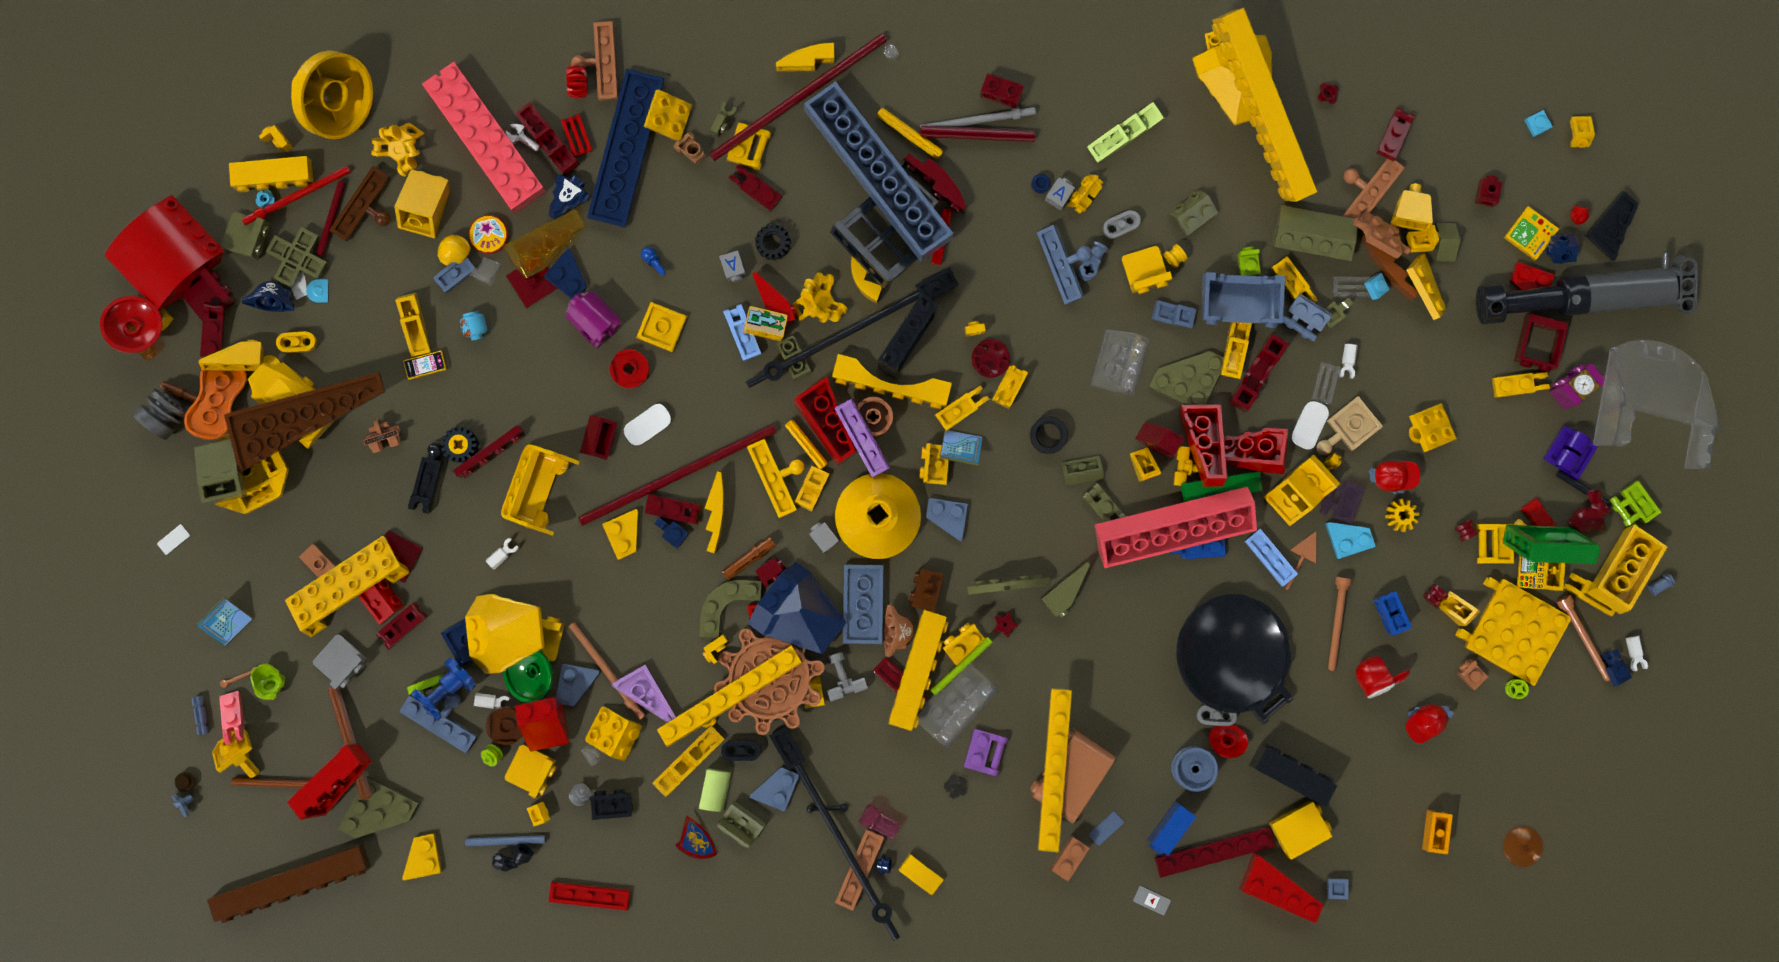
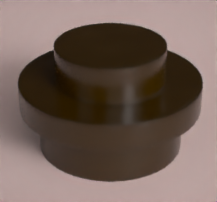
[175,772,195,792]

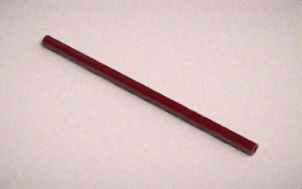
[709,33,887,162]
[578,424,777,526]

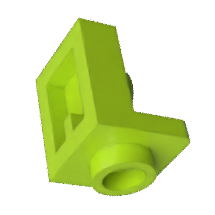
[1237,247,1261,276]

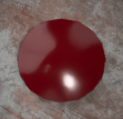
[971,339,1010,378]

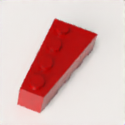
[1178,405,1227,487]
[1239,853,1324,923]

